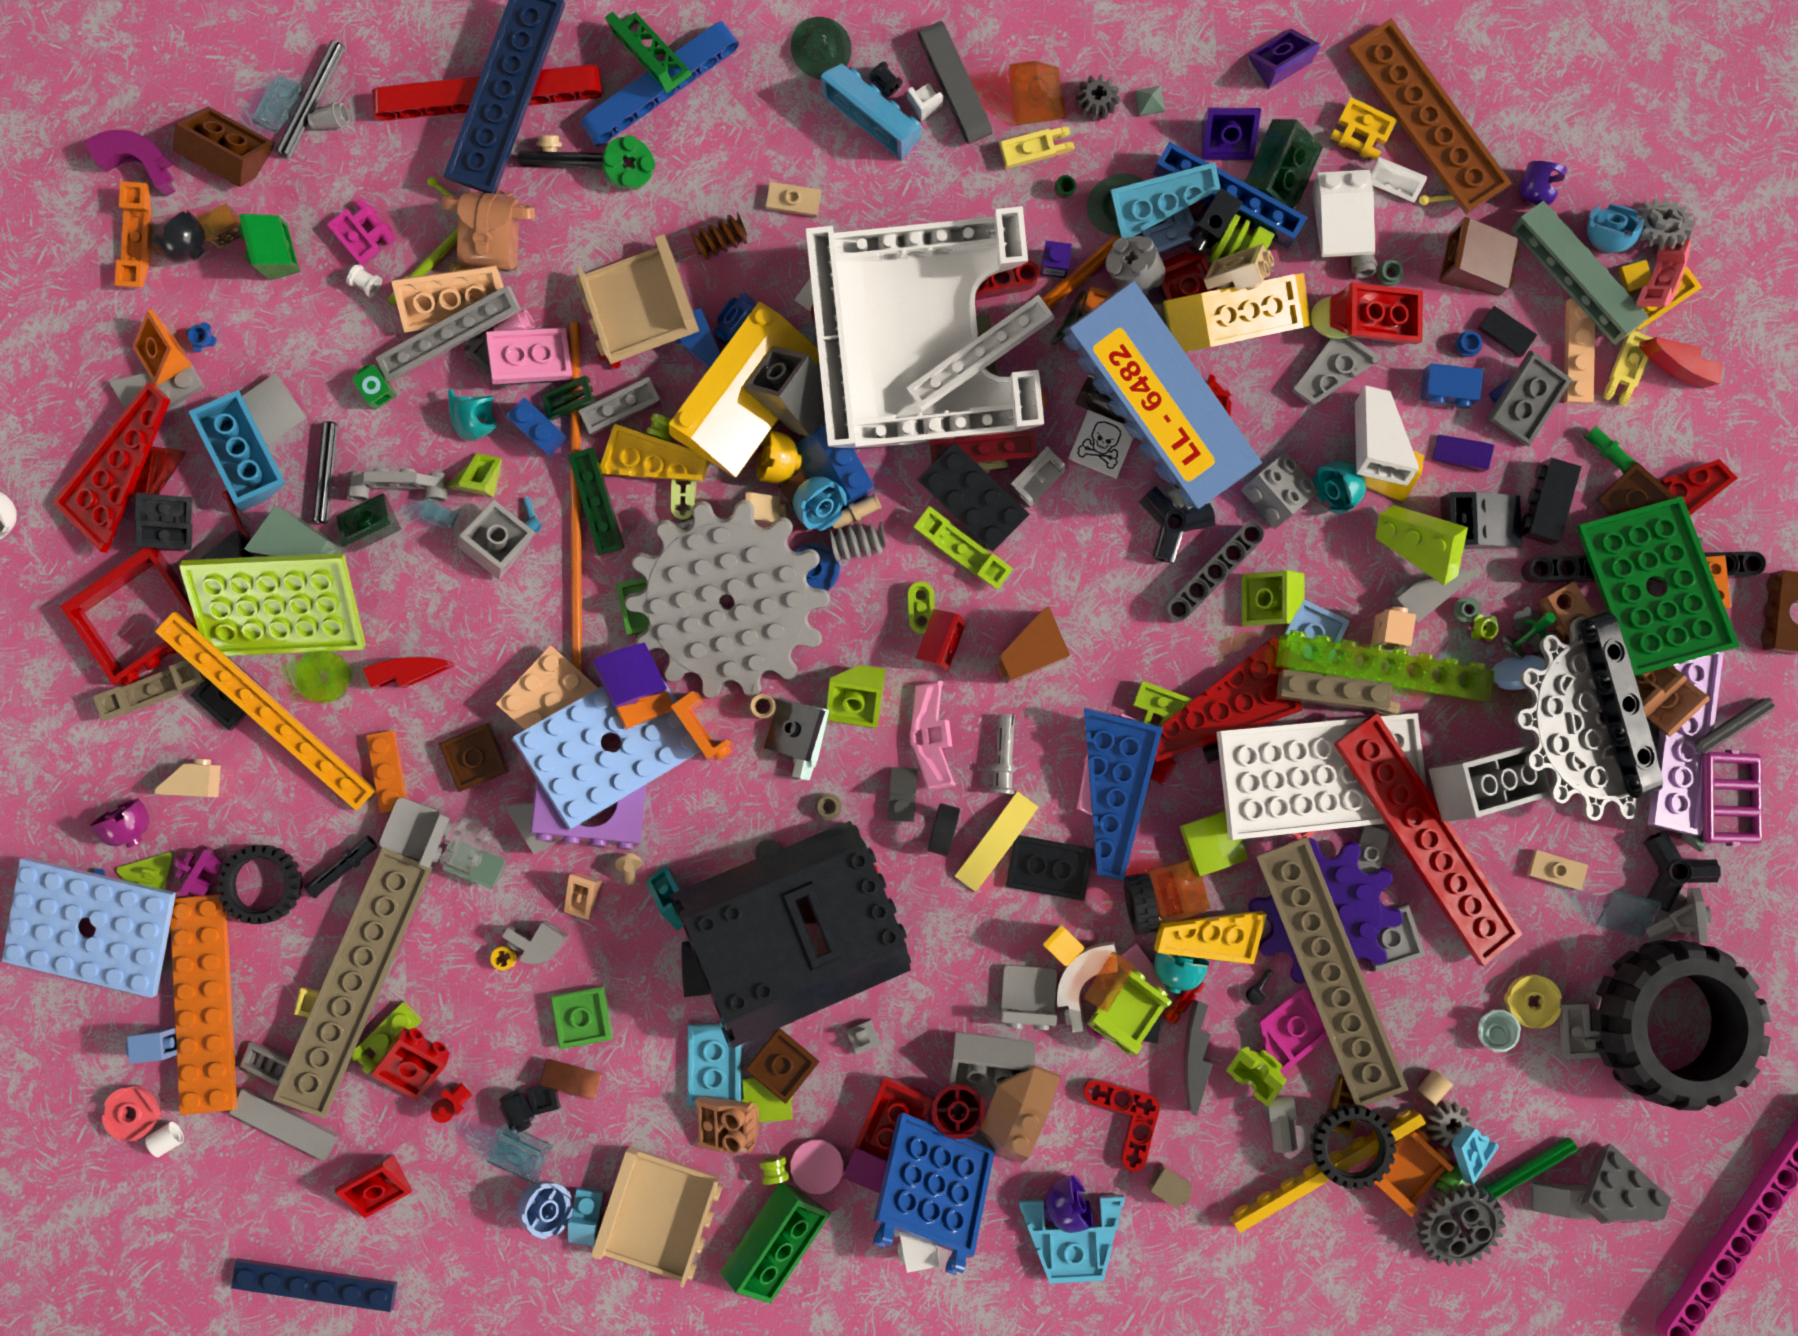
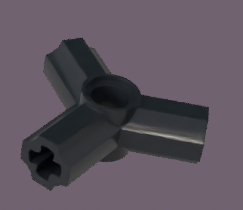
[1139,486,1216,564]
[1643,831,1721,912]

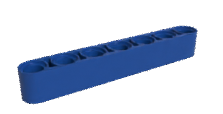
[580,21,739,146]

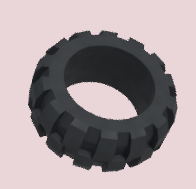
[1592,939,1771,1111]

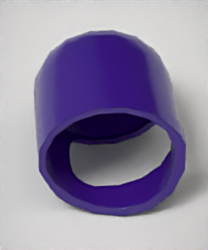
[1519,161,1568,206]

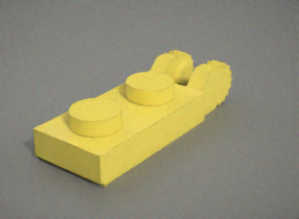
[999,127,1075,169]
[1603,331,1652,406]

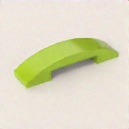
[913,506,1013,590]

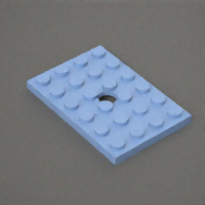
[512,678,702,831]
[2,857,176,998]

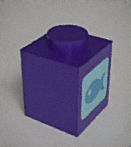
[1040,240,1072,278]

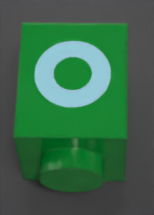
[351,364,398,410]

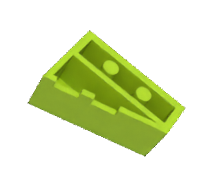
[1375,505,1468,586]

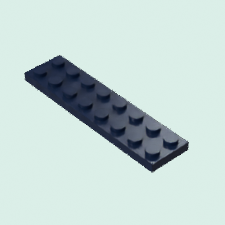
[443,0,566,194]

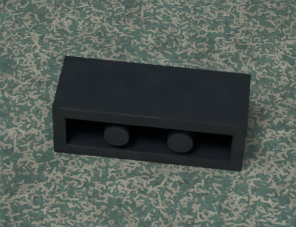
[1521,457,1582,545]

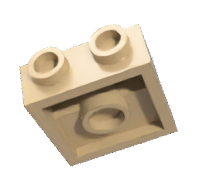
[1204,244,1274,291]

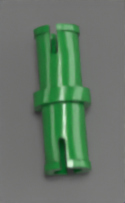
[1584,425,1636,473]

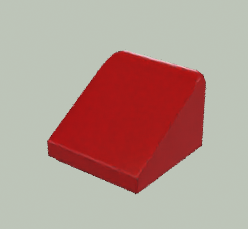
[1150,758,1177,785]

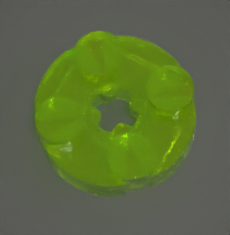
[296,650,352,703]

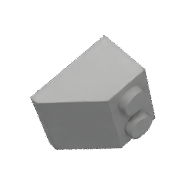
[458,500,535,580]

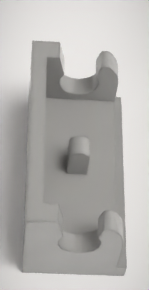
[1010,446,1067,507]

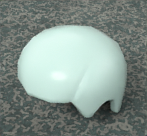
[1477,1010,1521,1052]

